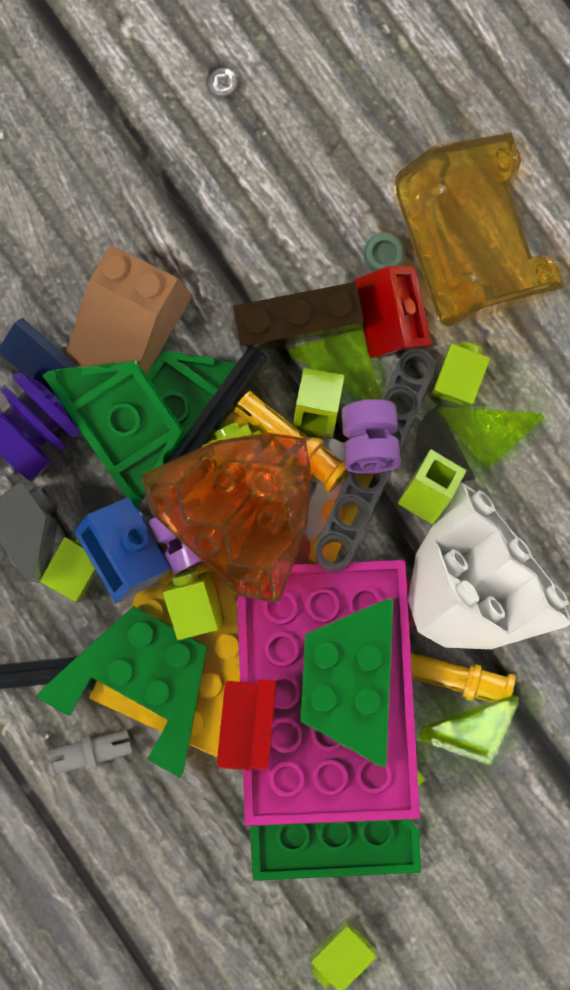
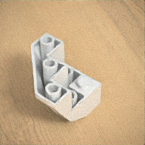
[408,483,570,649]

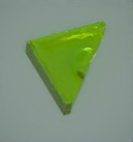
[288,329,381,400]
[437,406,544,468]
[418,695,519,766]

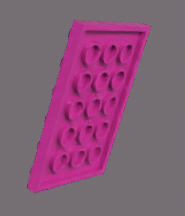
[237,560,420,826]

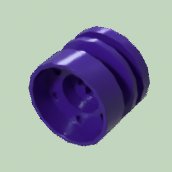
[0,370,82,482]

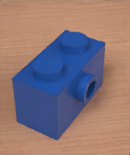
[74,497,171,604]

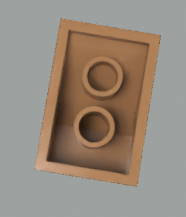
[65,244,193,375]

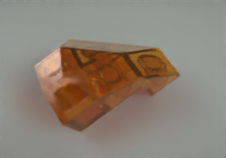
[142,433,312,604]

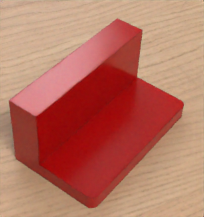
[354,266,432,358]
[217,679,277,773]

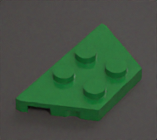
[147,350,237,497]
[42,360,183,508]
[301,599,393,768]

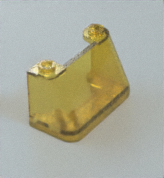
[395,132,564,327]

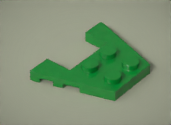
[36,606,208,778]

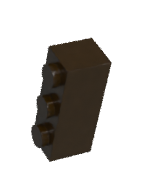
[233,282,364,354]

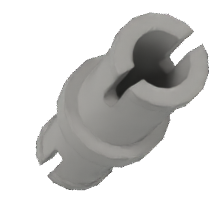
[45,728,133,776]

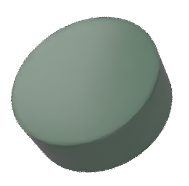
[363,233,405,272]

